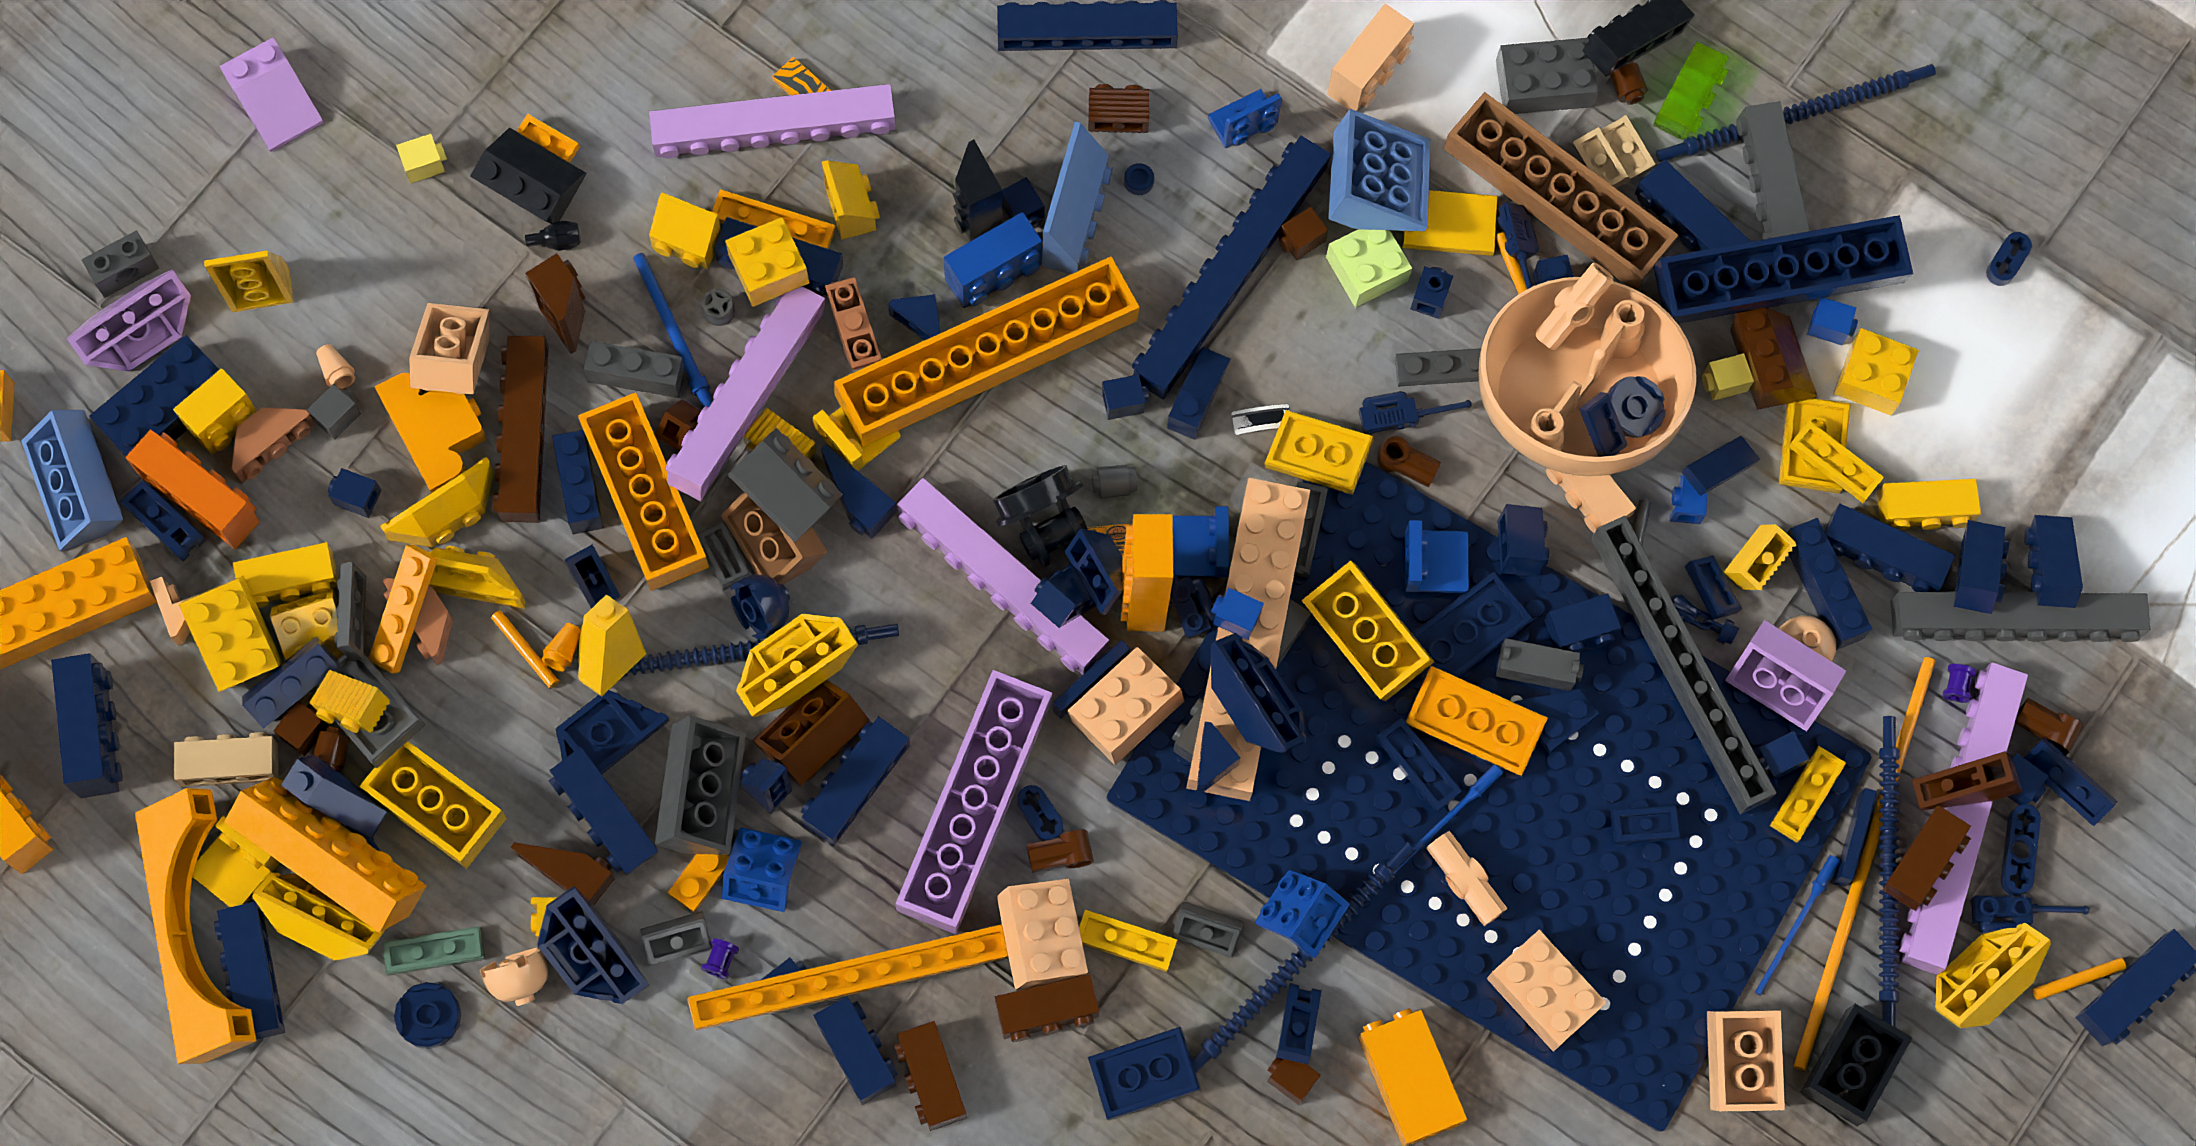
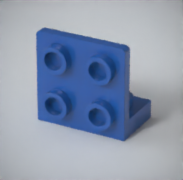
[1208,89,1282,148]
[1173,506,1229,577]
[1405,520,1469,593]
[722,828,801,912]
[1255,870,1350,958]

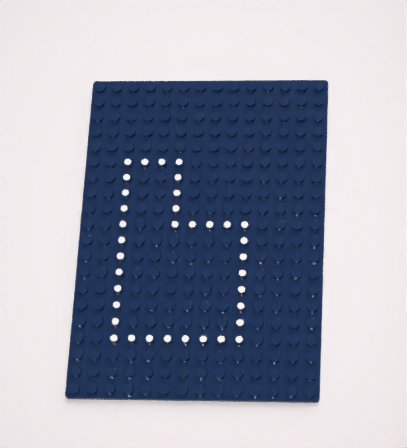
[1107,461,1872,1132]

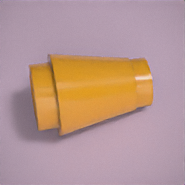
[542,623,581,672]

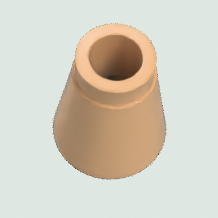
[316,344,355,390]

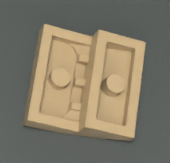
[1573,115,1656,188]

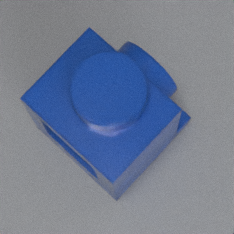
[1669,475,1707,524]

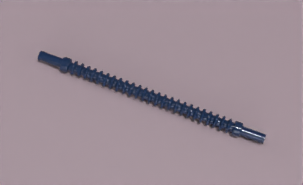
[1656,64,1936,162]
[623,624,899,677]
[1879,716,1900,1027]
[1192,842,1416,1073]

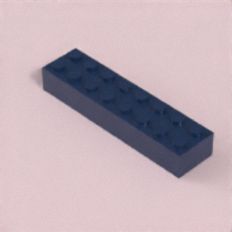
[1653,215,1914,324]

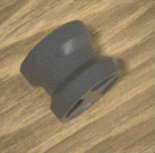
[702,289,735,326]

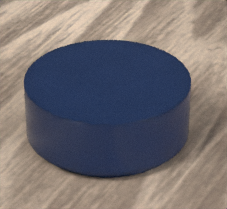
[1124,163,1154,195]

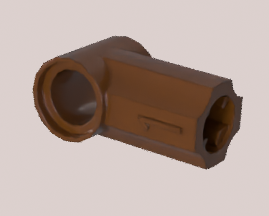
[1377,436,1441,488]
[2015,698,2083,755]
[1027,829,1094,873]

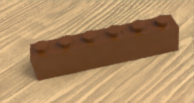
[493,336,549,523]

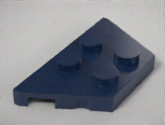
[555,690,670,774]

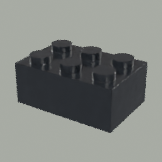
[1800,1003,1912,1127]

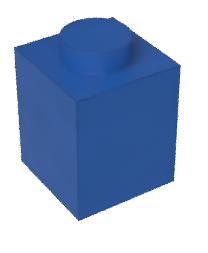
[1807,298,1858,346]
[1211,587,1264,640]

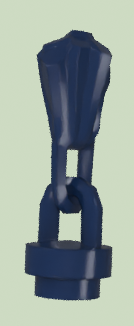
[1670,595,1739,645]

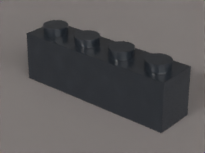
[1582,0,1695,77]

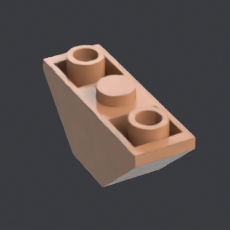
[825,277,882,370]
[231,407,316,483]
[383,578,453,665]

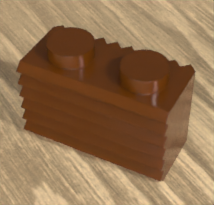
[1088,84,1150,133]

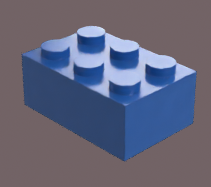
[944,212,1042,308]

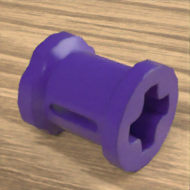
[1942,664,1976,703]
[701,938,739,980]

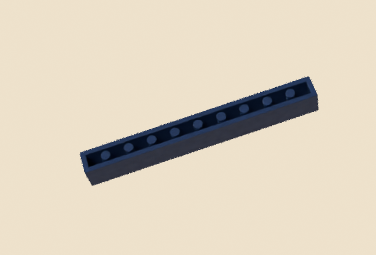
[1132,135,1331,400]

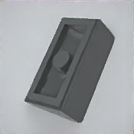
[1171,902,1244,958]
[640,911,713,966]

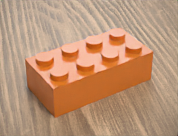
[125,429,260,550]

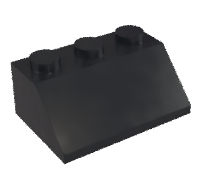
[470,127,587,224]
[953,139,1003,241]

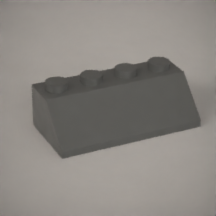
[655,715,746,855]

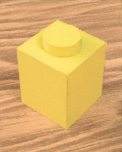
[396,134,447,184]
[1702,353,1754,401]

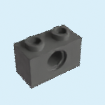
[81,230,160,298]

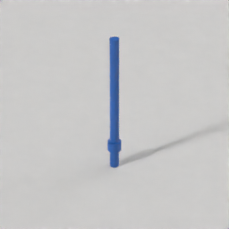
[633,253,713,408]

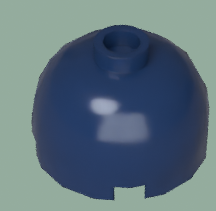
[731,574,790,639]

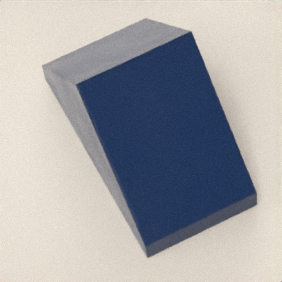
[888,294,940,341]
[565,544,620,609]
[1196,722,1240,793]

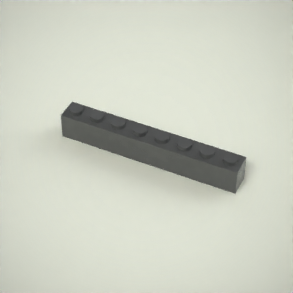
[1891,592,2151,642]

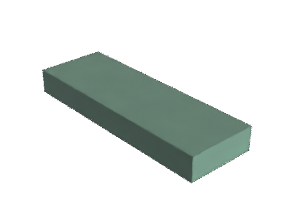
[382,926,485,976]

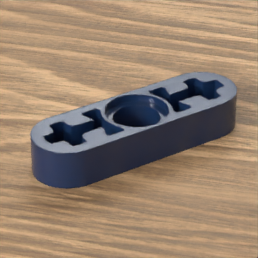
[2001,804,2041,897]

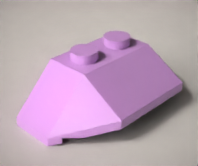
[66,269,191,371]

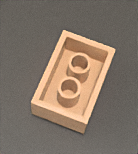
[1327,4,1414,111]
[409,303,490,394]
[1068,647,1184,765]
[997,879,1088,990]
[1487,930,1607,1052]
[1707,1010,1785,1112]

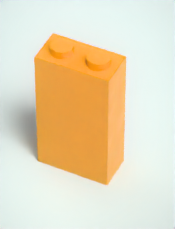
[1358,1008,1467,1146]

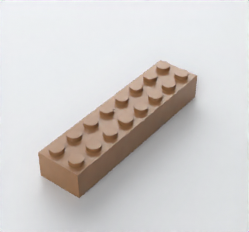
[1444,92,1678,290]

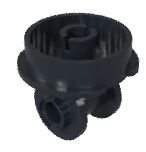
[993,465,1088,567]

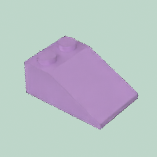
[219,37,324,152]

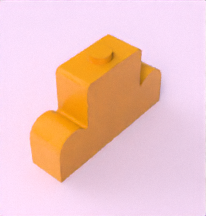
[374,373,486,493]

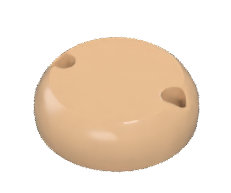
[1479,277,1696,476]

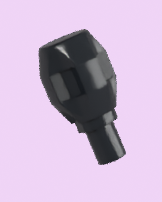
[525,221,581,251]

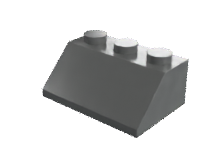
[728,428,843,542]

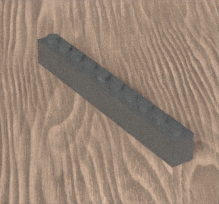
[1591,515,1776,815]

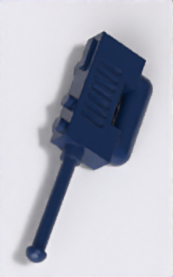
[1498,202,1539,289]
[1359,391,1472,434]
[1170,571,1216,639]
[1971,895,2090,934]

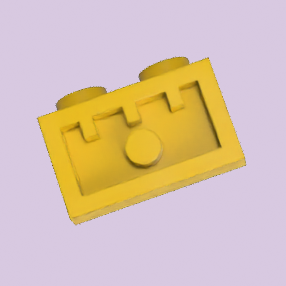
[813,407,901,471]
[270,589,344,661]
[193,816,280,907]

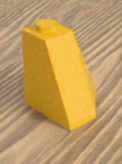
[578,595,646,697]

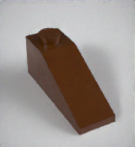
[1912,751,2022,811]
[510,842,615,906]

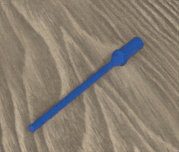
[1394,764,1503,874]
[1755,855,1841,996]

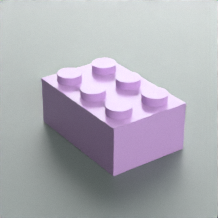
[1725,620,1846,732]

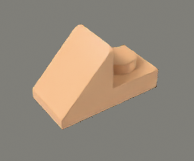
[150,577,194,646]

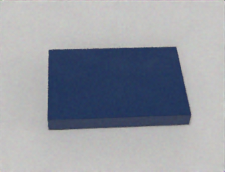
[1088,1027,1201,1121]

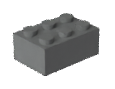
[1496,38,1598,114]

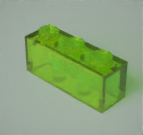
[1653,41,1729,141]

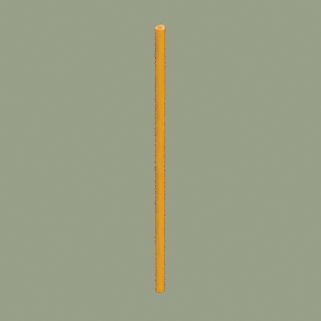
[1793,657,1936,1071]

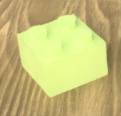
[1326,229,1412,308]

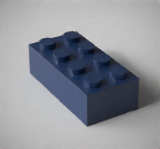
[89,335,219,457]
[51,653,123,798]

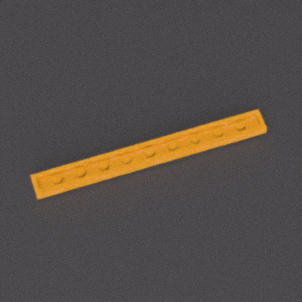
[687,924,1009,1031]

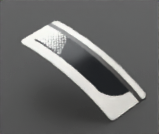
[1232,404,1290,435]

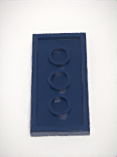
[1412,571,1534,681]

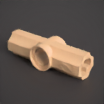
[1535,262,1614,350]
[1426,831,1508,926]

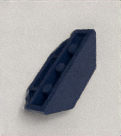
[1211,633,1306,753]
[537,886,649,1004]

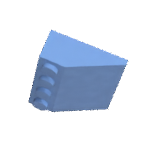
[1328,109,1431,231]
[1042,121,1113,274]

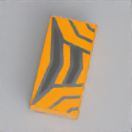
[772,57,831,95]

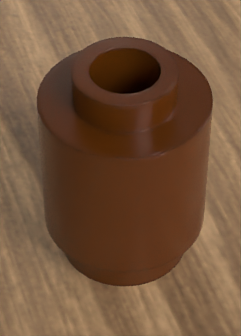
[1610,61,1648,105]
[313,727,350,773]

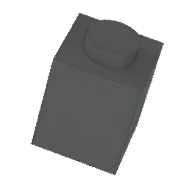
[307,384,361,440]

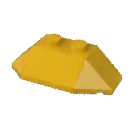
[380,457,494,547]
[429,546,526,609]
[736,614,858,717]
[252,872,385,961]
[1935,923,2051,1028]

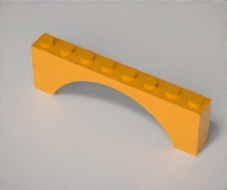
[135,788,256,1064]

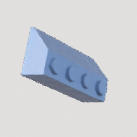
[21,410,123,551]

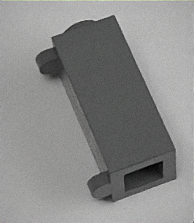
[1496,638,1584,691]

